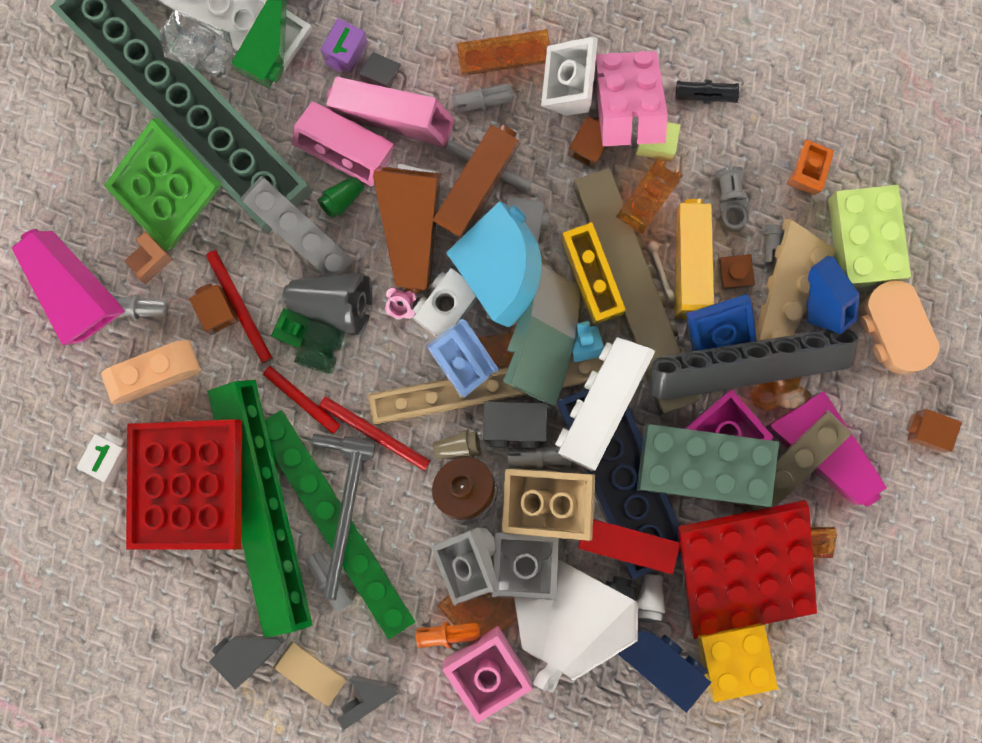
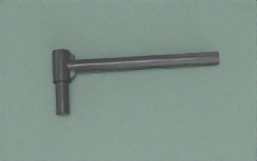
[311,434,376,601]

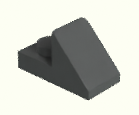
[337,676,400,730]

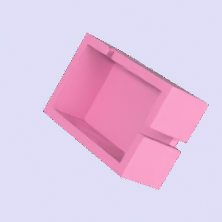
[594,51,668,146]

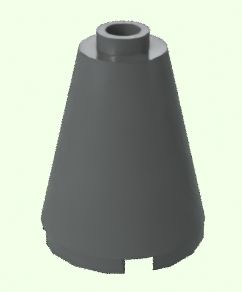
[282,272,373,335]

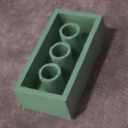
[636,424,779,507]

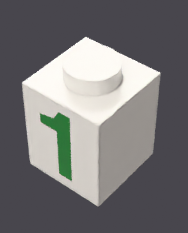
[77,432,127,483]

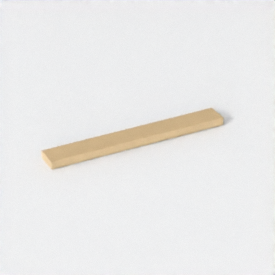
[368,355,604,425]

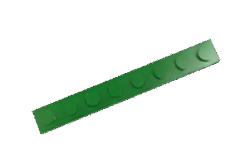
[265,410,416,640]

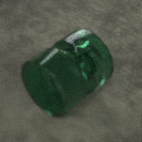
[294,321,346,375]

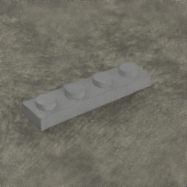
[240,176,354,276]

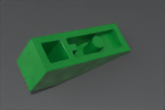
[231,0,287,89]

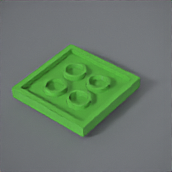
[104,118,222,252]

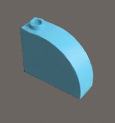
[446,201,542,327]

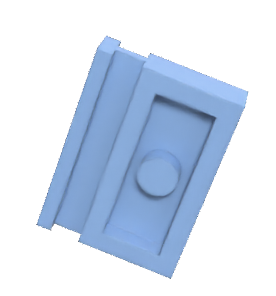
[426,319,499,397]

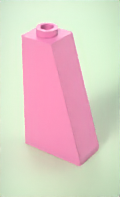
[326,76,455,148]

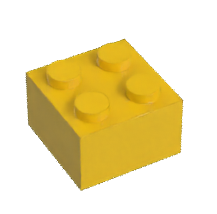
[697,623,778,702]

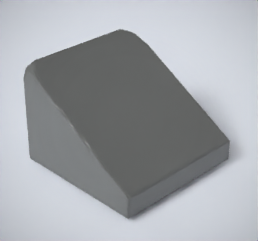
[359,52,401,88]

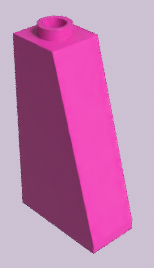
[11,229,125,345]
[765,391,887,507]

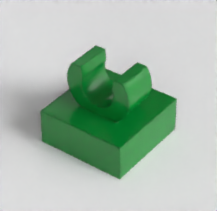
[271,308,313,350]

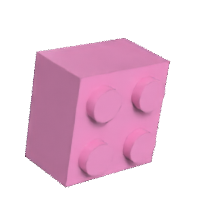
[442,626,532,723]

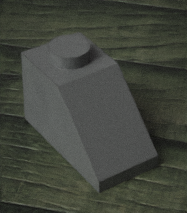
[209,636,286,689]

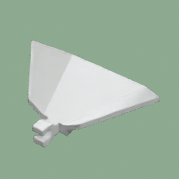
[514,560,638,693]

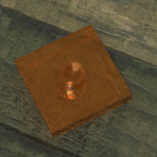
[437,592,517,643]

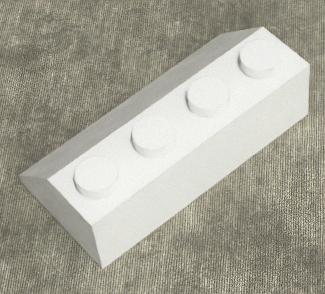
[555,337,655,472]

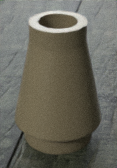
[433,429,481,460]

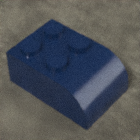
[618,626,711,713]

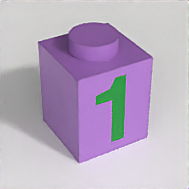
[321,18,368,73]

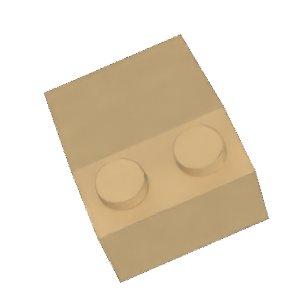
[502,469,595,541]

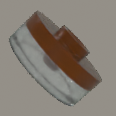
[432,457,500,525]

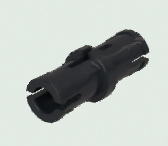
[675,79,739,104]

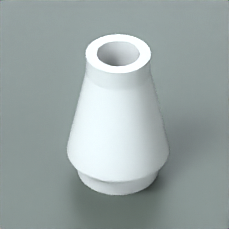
[637,574,665,622]

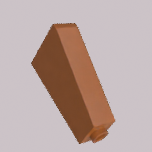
[432,124,520,238]
[373,166,441,293]

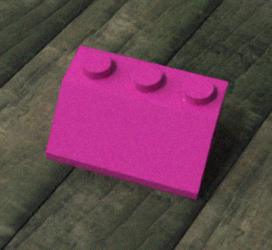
[685,389,774,500]

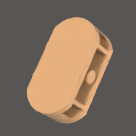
[860,280,940,374]
[101,340,201,404]

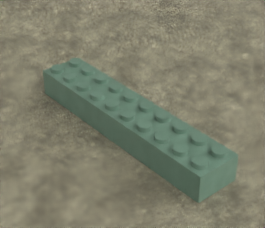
[50,0,312,234]

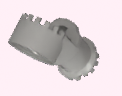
[715,166,750,232]

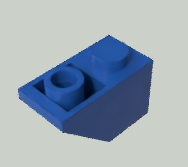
[806,256,859,334]

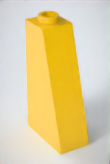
[674,199,714,319]

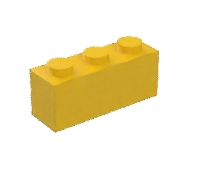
[561,222,626,326]

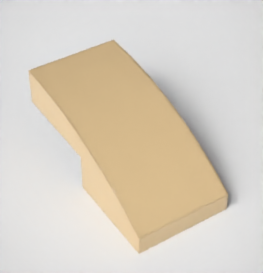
[273,641,347,707]

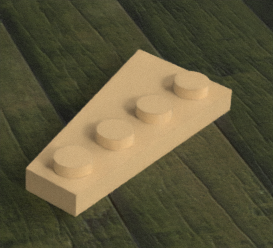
[755,219,836,341]

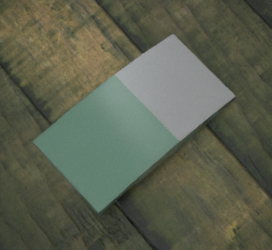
[503,265,580,406]

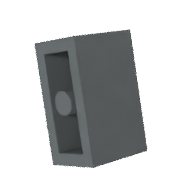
[483,402,548,448]

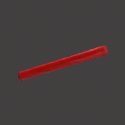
[205,250,273,364]
[319,396,431,471]

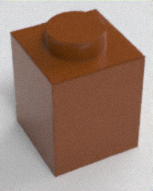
[568,116,607,169]
[189,284,239,335]
[907,409,962,453]

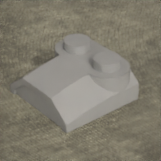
[431,527,499,606]
[492,532,559,601]

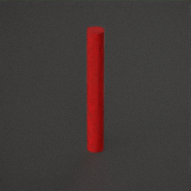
[263,366,341,435]

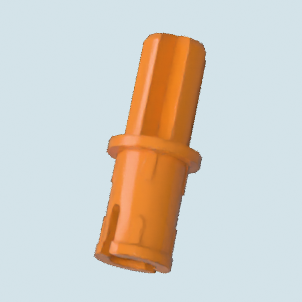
[415,622,480,648]

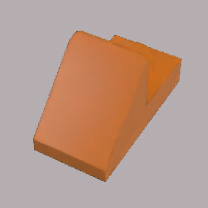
[786,139,834,195]

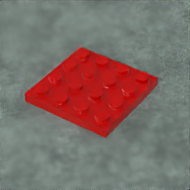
[126,419,242,550]
[678,500,817,639]

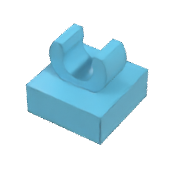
[572,321,604,362]

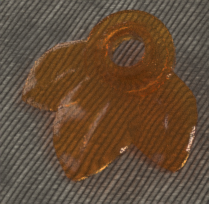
[751,377,811,411]

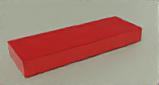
[578,519,680,575]

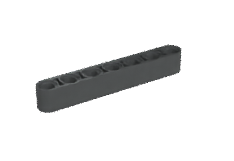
[650,329,859,399]

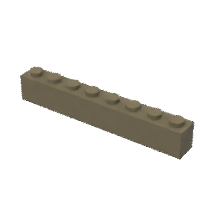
[573,167,699,416]

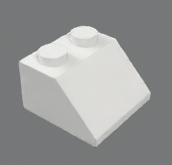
[541,36,598,116]

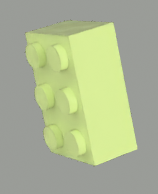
[828,185,911,288]

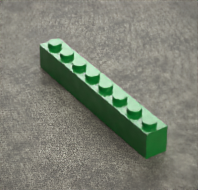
[207,380,313,638]

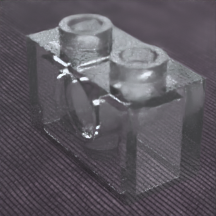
[160,10,235,78]

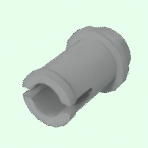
[762,224,784,264]

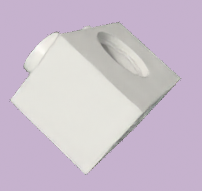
[413,268,478,337]

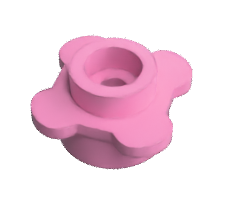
[385,287,417,319]

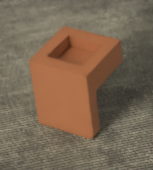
[125,232,173,284]

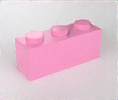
[292,101,394,187]

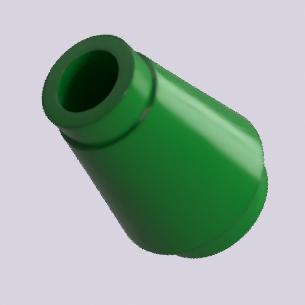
[317,176,364,219]

